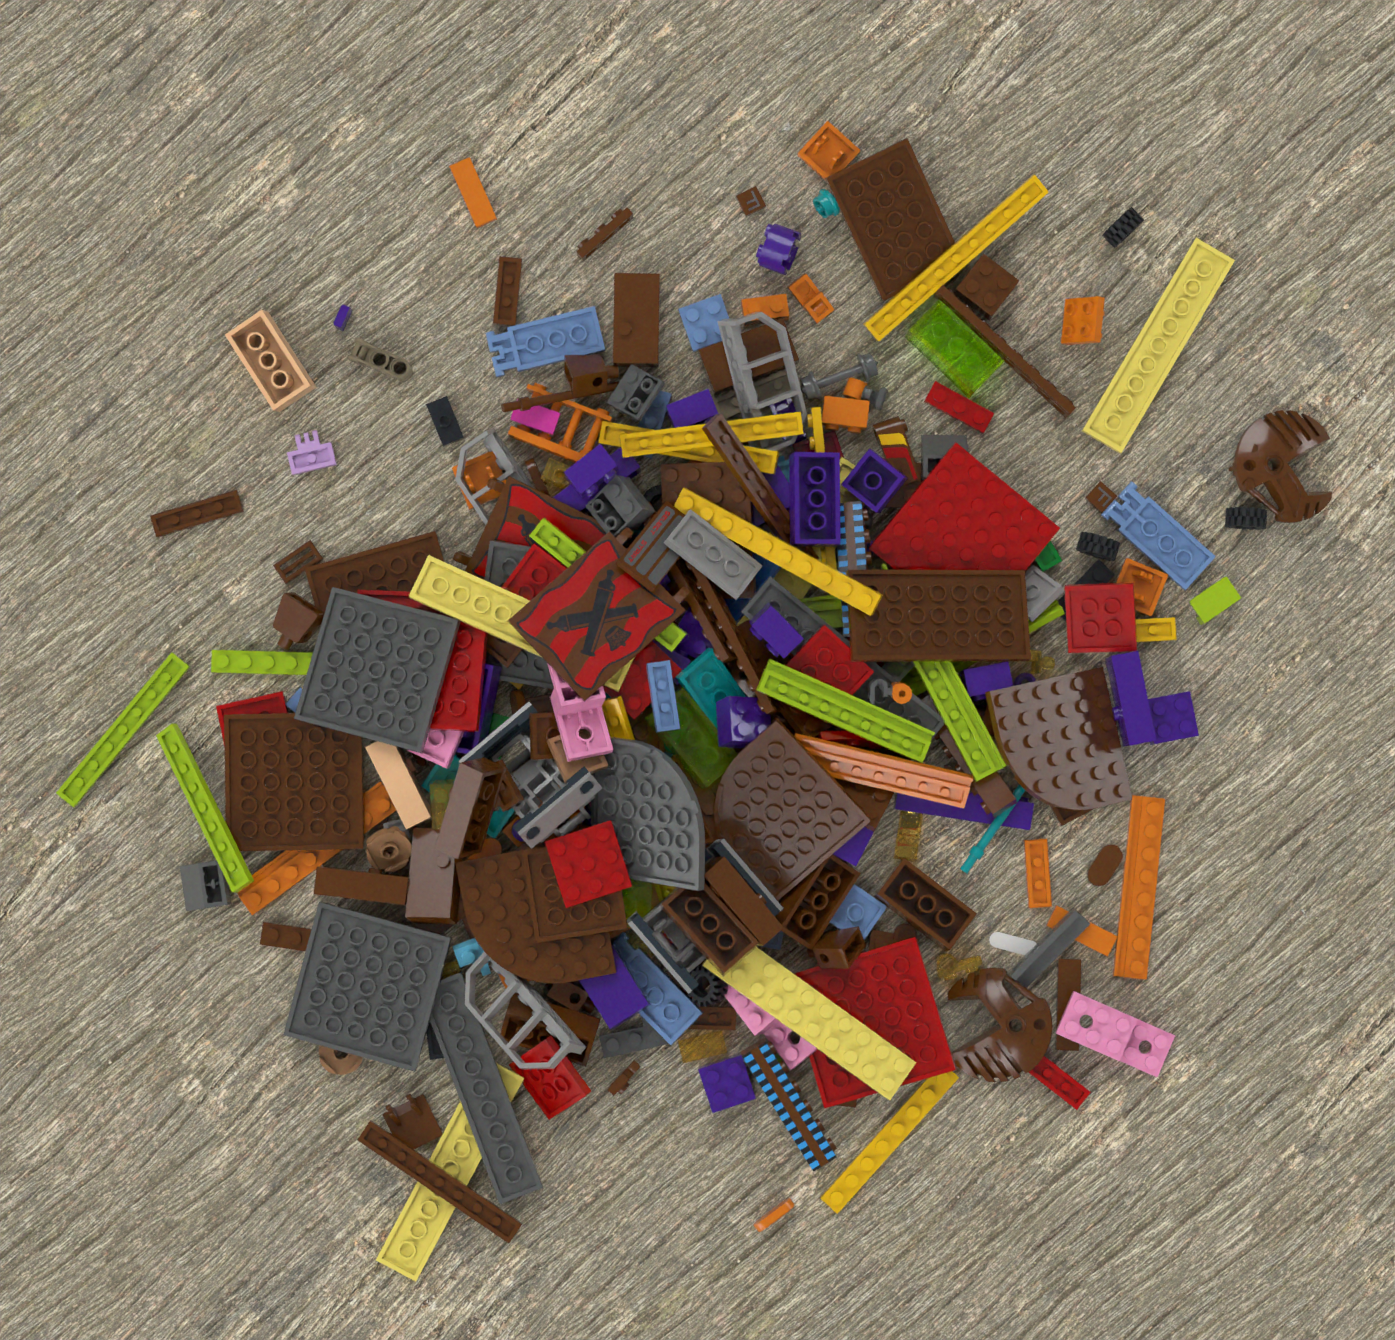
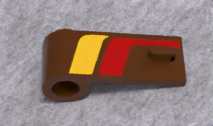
[872,416,921,486]

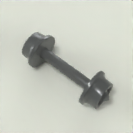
[800,353,878,401]

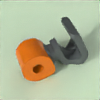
[842,378,888,411]
[867,677,912,705]

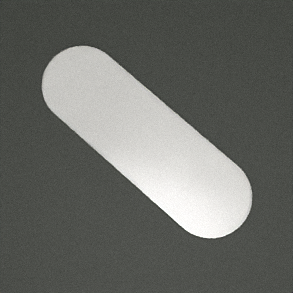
[989,932,1036,955]

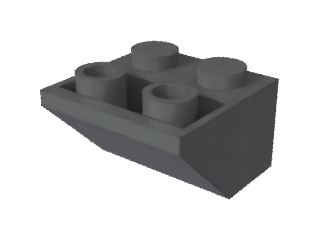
[607,365,665,422]
[921,435,968,480]
[586,475,655,538]
[179,860,232,911]

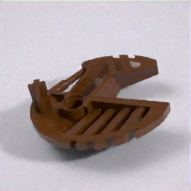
[1229,410,1332,523]
[947,967,1053,1082]

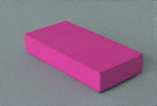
[510,399,561,435]

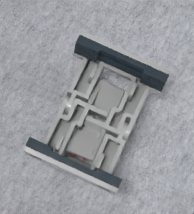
[627,838,783,994]

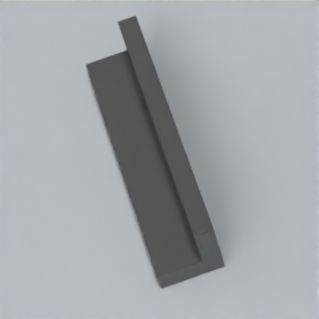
[1010,907,1090,988]

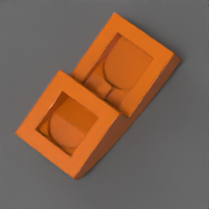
[787,273,835,323]

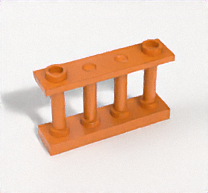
[508,383,613,463]

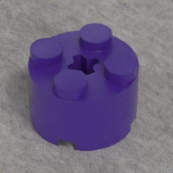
[756,223,801,275]

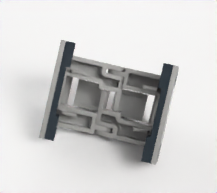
[458,702,602,849]

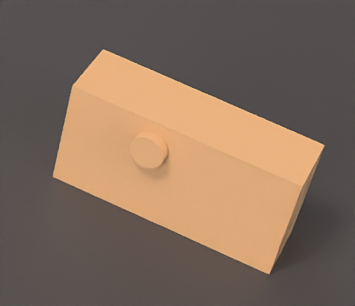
[225,310,317,412]
[365,741,435,829]

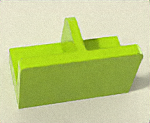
[1189,577,1241,625]

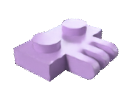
[287,430,337,475]

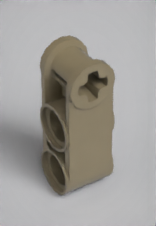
[347,338,413,381]

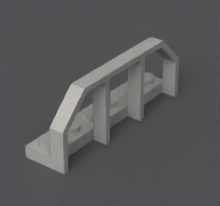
[717,312,807,451]
[455,429,534,525]
[465,952,586,1069]

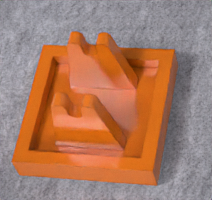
[797,121,861,181]
[1061,296,1105,345]
[452,451,506,510]
[1116,558,1168,617]

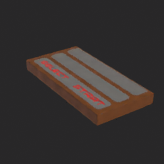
[616,501,685,592]

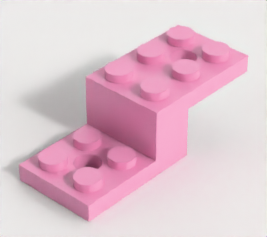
[547,663,613,762]
[724,985,817,1070]
[1055,991,1175,1077]

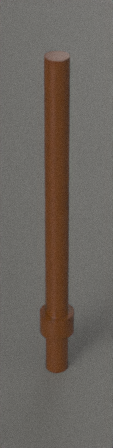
[501,381,620,412]

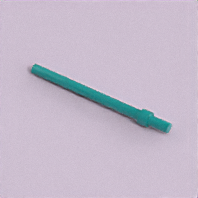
[960,784,1026,874]

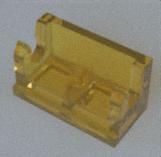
[541,458,571,489]

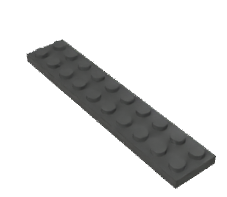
[741,576,945,738]
[430,972,543,1204]

